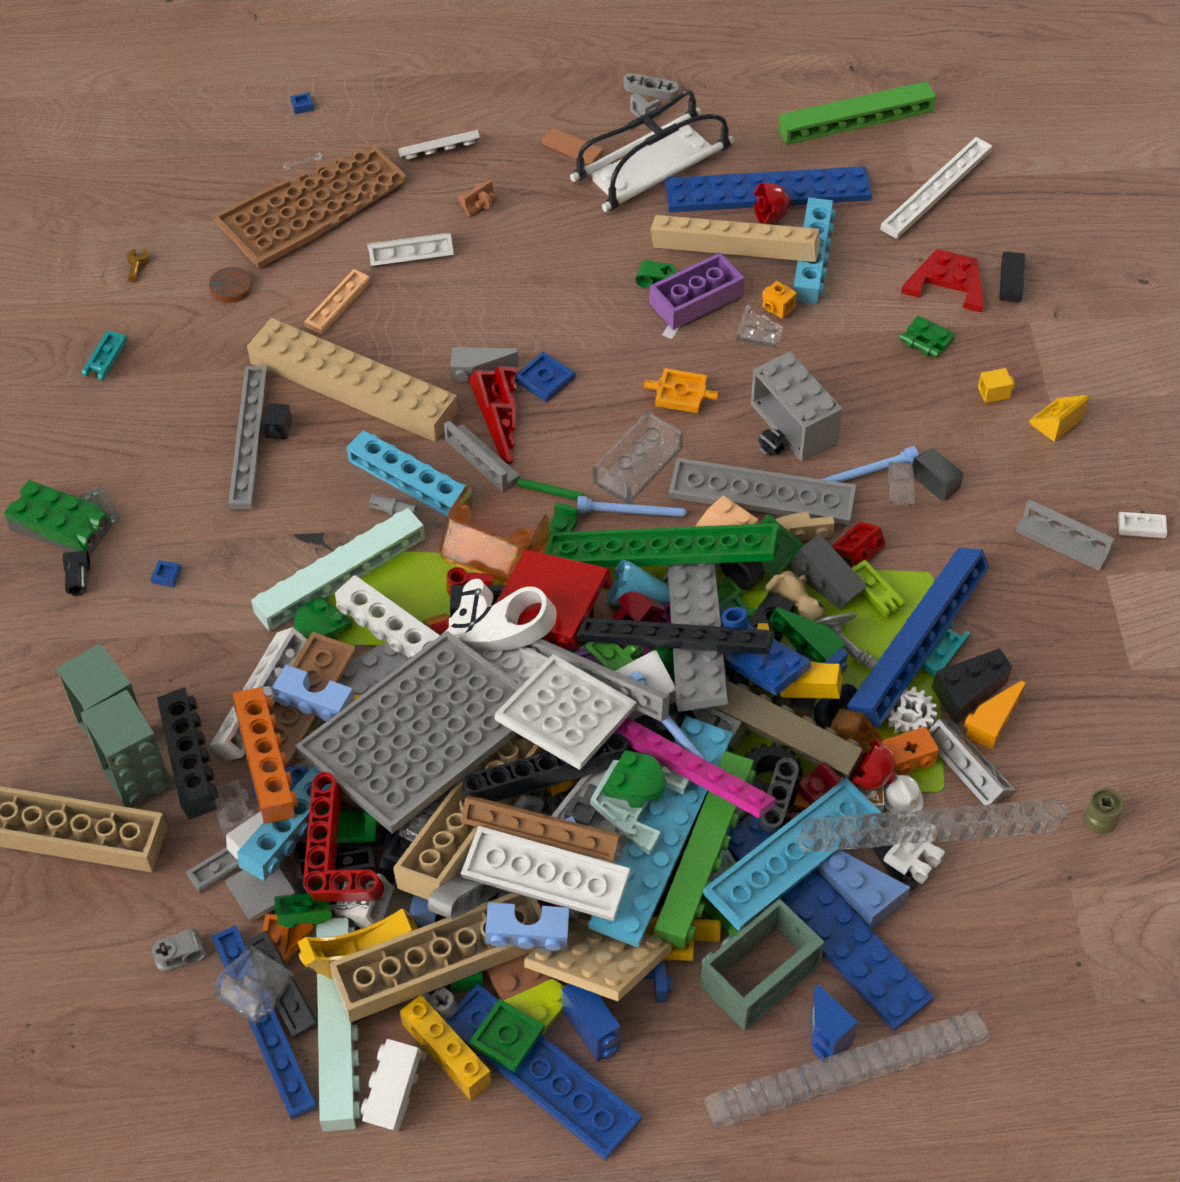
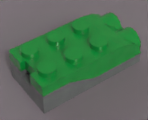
[4,480,112,557]

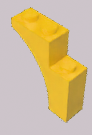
[757,623,843,699]
[297,908,419,979]

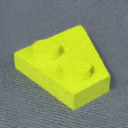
[504,978,564,1036]

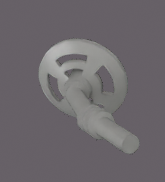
[815,612,878,669]

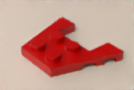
[901,249,984,313]

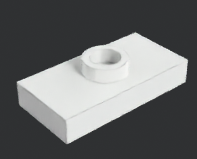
[1118,512,1167,538]

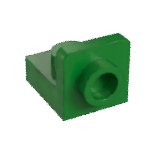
[546,502,577,537]

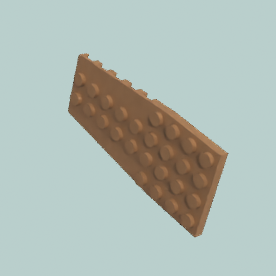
[213,143,406,268]

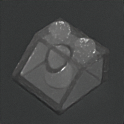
[213,945,294,1025]

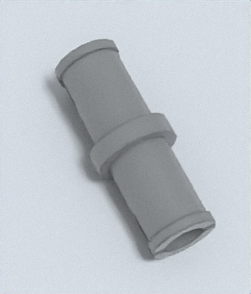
[369,494,417,516]

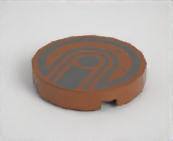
[209,267,252,302]

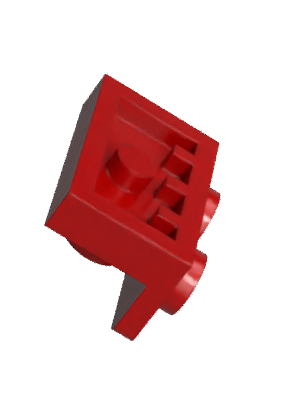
[831,521,886,567]

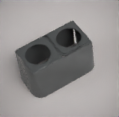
[911,448,964,500]

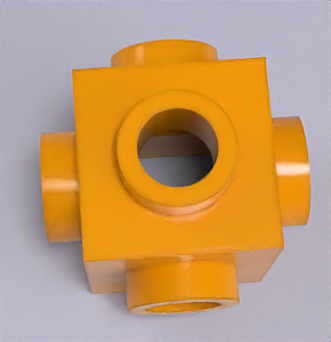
[762,280,797,319]

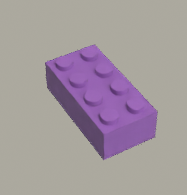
[649,253,744,330]

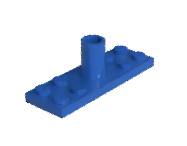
[720,607,812,696]

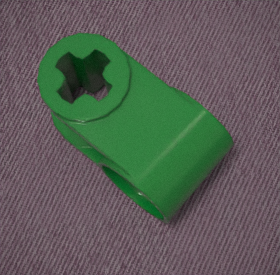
[635,260,676,288]

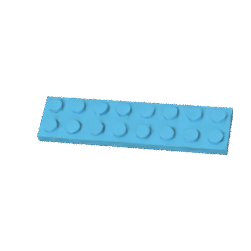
[703,778,882,931]

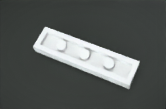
[398,130,480,160]

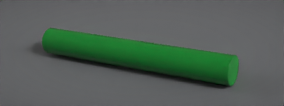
[517,478,585,501]

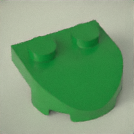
[294,596,353,640]
[602,750,667,808]

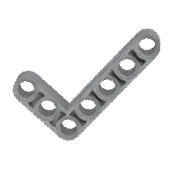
[428,874,503,920]

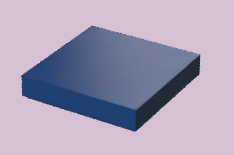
[515,352,576,403]

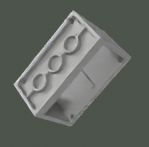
[750,352,843,462]

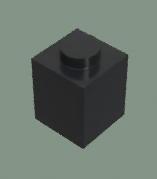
[263,403,292,439]

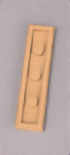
[304,269,371,335]

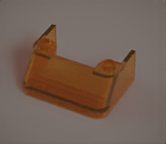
[439,485,549,584]

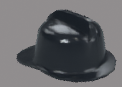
[813,683,857,736]

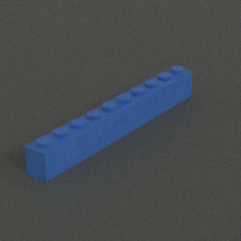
[847,547,989,727]

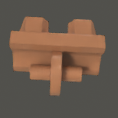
[458,180,497,216]

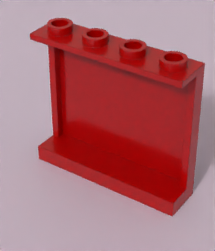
[495,549,614,651]

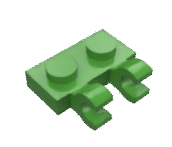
[585,642,645,671]

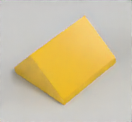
[1029,395,1089,442]

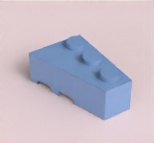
[817,850,910,930]

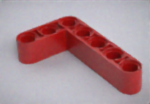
[303,772,384,902]

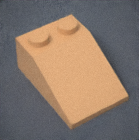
[695,496,759,573]

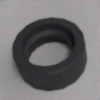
[720,561,765,590]

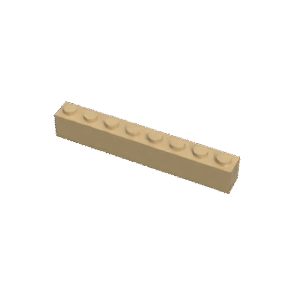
[650,215,820,262]

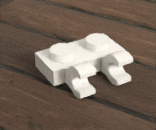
[883,824,945,884]

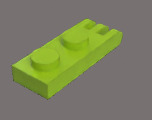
[851,560,905,617]

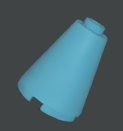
[607,559,670,606]

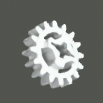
[885,687,937,734]

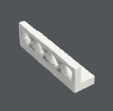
[367,232,454,266]

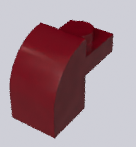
[613,591,666,622]

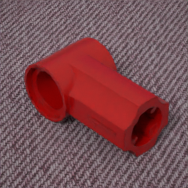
[446,567,493,595]

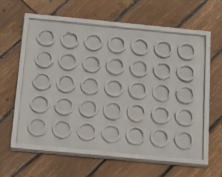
[295,631,521,834]

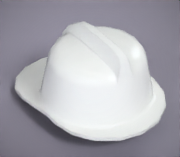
[884,775,923,819]

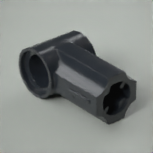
[63,550,90,596]

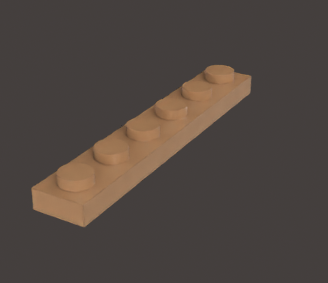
[461,795,620,862]

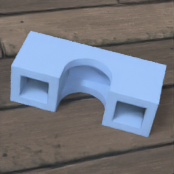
[272,665,354,722]
[485,902,569,951]

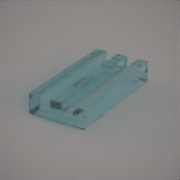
[80,487,120,522]

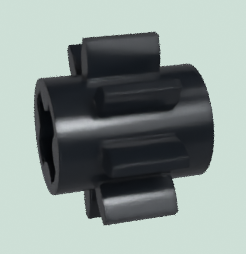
[758,428,786,456]

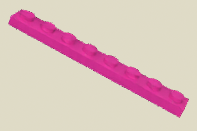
[614,718,776,818]

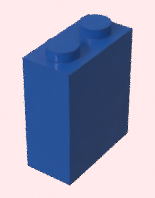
[561,984,620,1062]

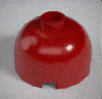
[754,183,791,224]
[850,739,897,791]

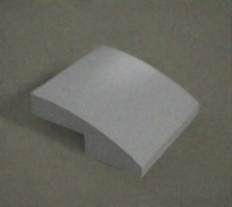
[225,868,296,922]

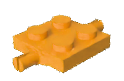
[644,368,719,413]

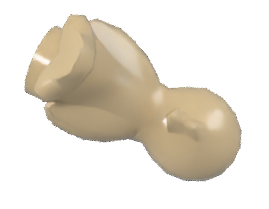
[765,571,825,621]

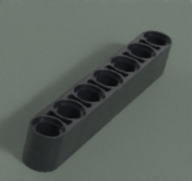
[461,733,628,804]

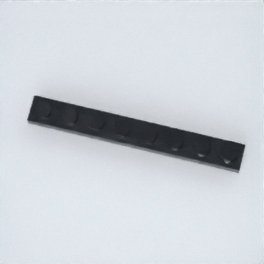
[577,617,774,655]

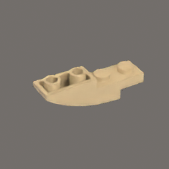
[775,512,835,542]

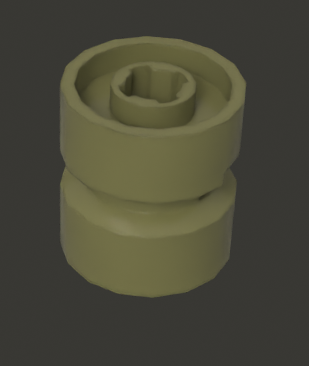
[1084,788,1124,834]

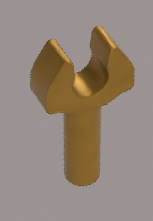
[127,248,149,282]

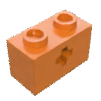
[881,726,939,776]

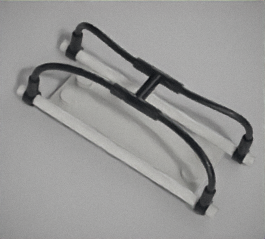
[570,90,734,212]

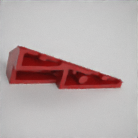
[468,366,517,465]

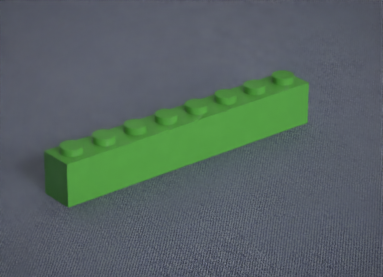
[778,81,936,145]
[654,751,756,949]

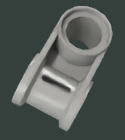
[152,928,206,972]

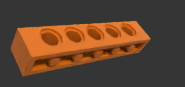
[233,687,298,824]

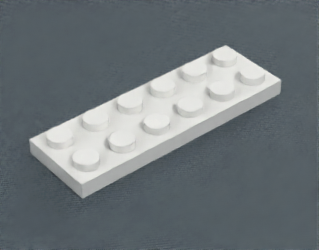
[461,826,631,921]

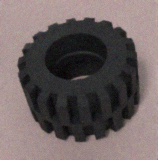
[744,743,803,807]

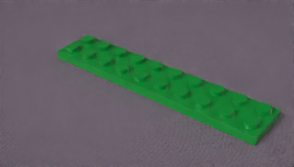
[544,523,779,567]

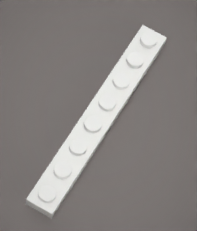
[880,137,992,239]

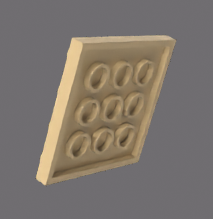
[524,912,672,1001]

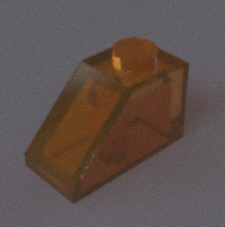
[829,708,884,752]

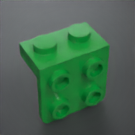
[322,807,380,844]

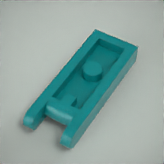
[82,330,128,381]
[921,622,971,677]

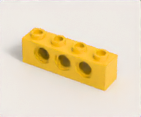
[400,995,492,1101]

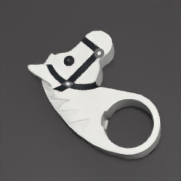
[441,579,557,651]

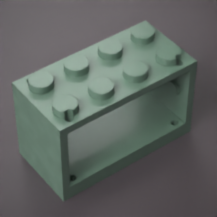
[56,643,140,741]
[80,690,171,808]
[700,899,825,1031]

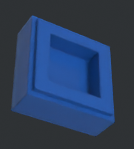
[290,92,314,114]
[151,560,182,587]

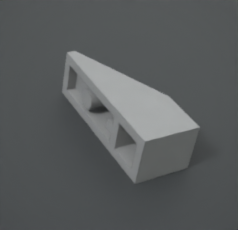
[450,347,518,382]

